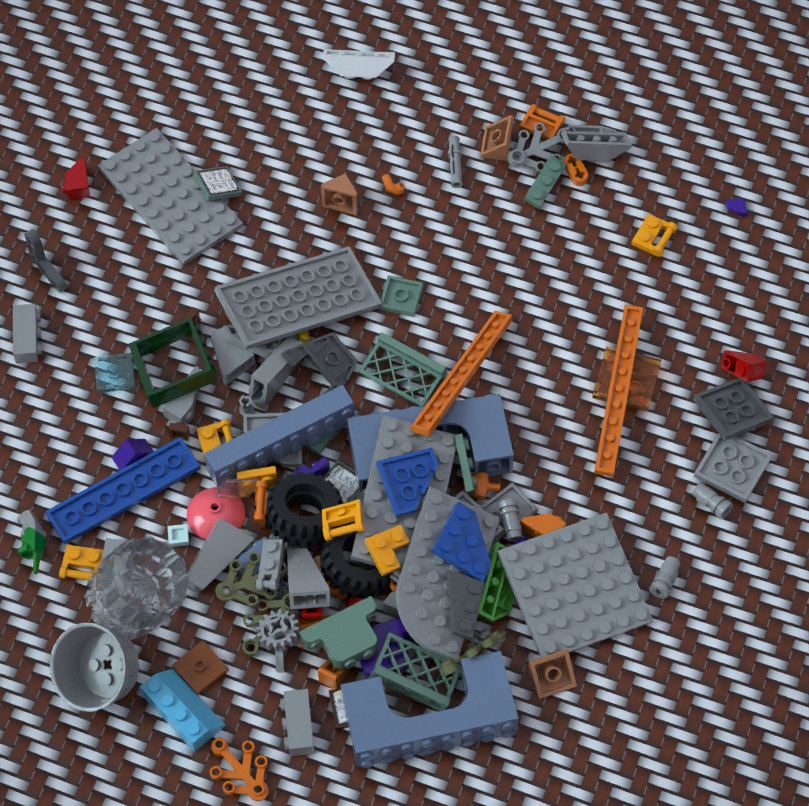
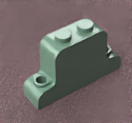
[299,596,377,669]

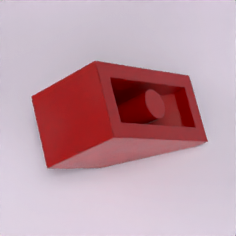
[62,157,90,200]

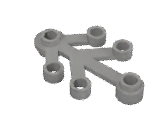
[507,122,566,173]

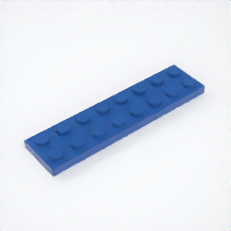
[45,437,201,545]

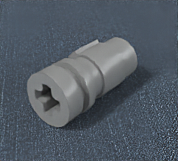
[692,482,733,520]
[498,499,523,542]
[649,556,681,599]

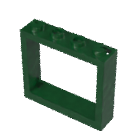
[128,317,217,408]

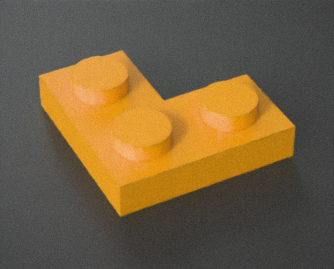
[364,525,410,576]

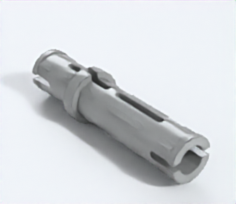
[448,136,463,188]

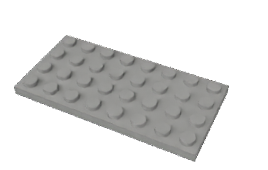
[98,128,243,265]
[214,246,382,350]
[350,415,456,570]

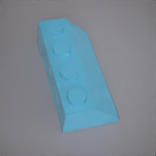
[140,669,226,752]

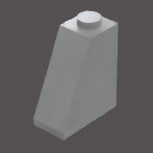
[211,325,255,385]

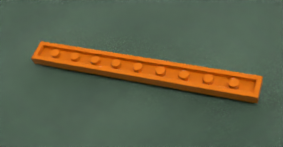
[594,305,643,477]
[411,311,512,437]

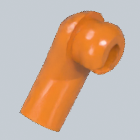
[382,174,405,195]

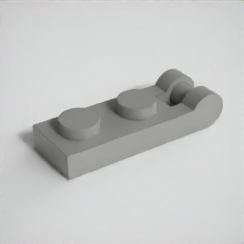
[256,539,285,591]

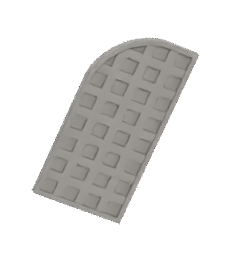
[396,486,499,661]

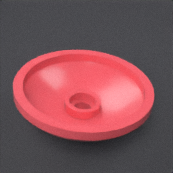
[187,487,245,540]

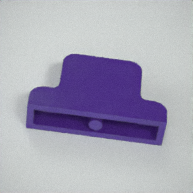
[358,618,412,679]

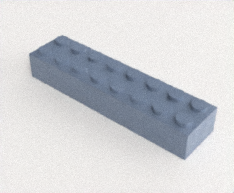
[204,385,355,489]

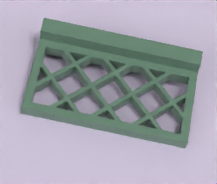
[358,332,447,407]
[369,632,461,711]

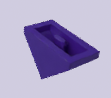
[112,439,154,470]

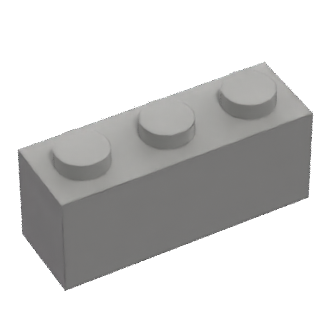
[13,304,42,364]
[280,689,314,756]

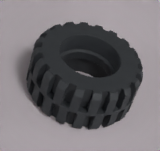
[266,472,343,548]
[320,522,393,599]

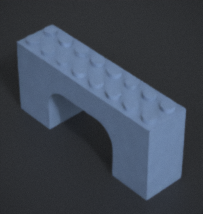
[347,394,514,497]
[341,651,518,768]

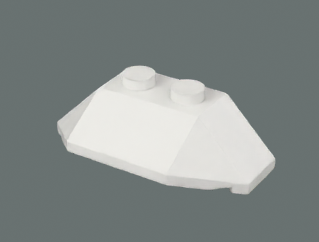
[323,49,395,80]

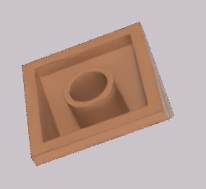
[480,115,514,161]
[321,174,358,216]
[528,649,577,699]

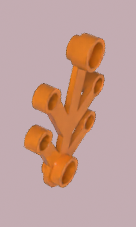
[210,738,269,801]

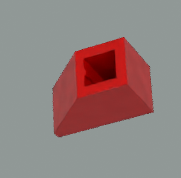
[721,350,767,382]

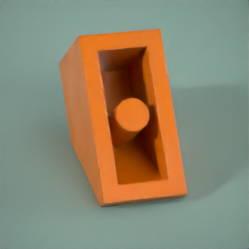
[520,513,567,538]

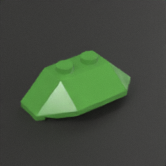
[478,542,515,622]

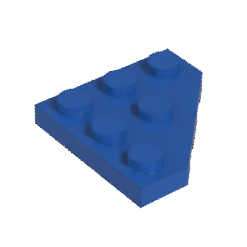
[376,447,439,518]
[431,502,492,582]

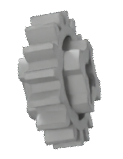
[256,609,300,652]

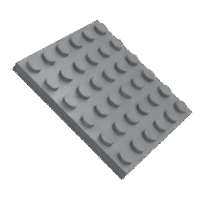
[497,512,653,657]

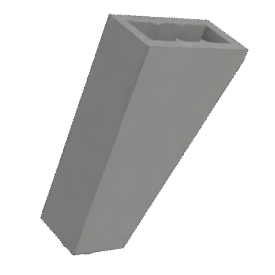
[249,336,304,409]
[183,518,254,592]
[287,548,331,609]

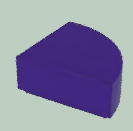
[725,197,748,216]

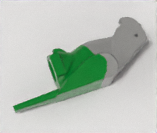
[17,510,46,575]

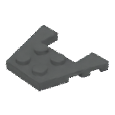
[281,332,358,396]

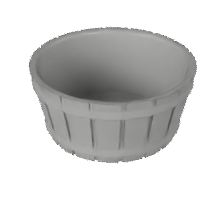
[50,623,139,712]

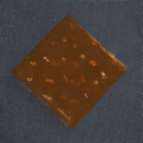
[592,346,662,412]

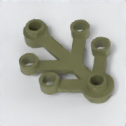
[215,552,288,608]
[242,593,299,656]
[441,630,506,676]

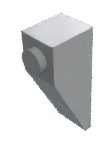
[162,366,200,424]

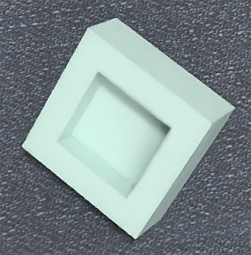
[167,524,189,547]

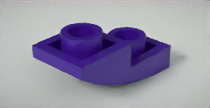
[292,457,330,476]

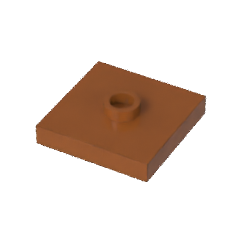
[172,640,229,695]

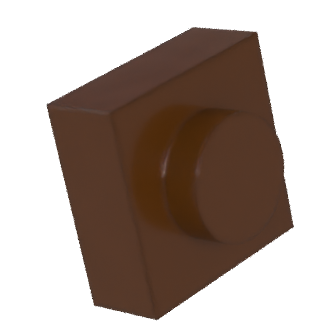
[183,307,201,325]
[168,422,190,441]

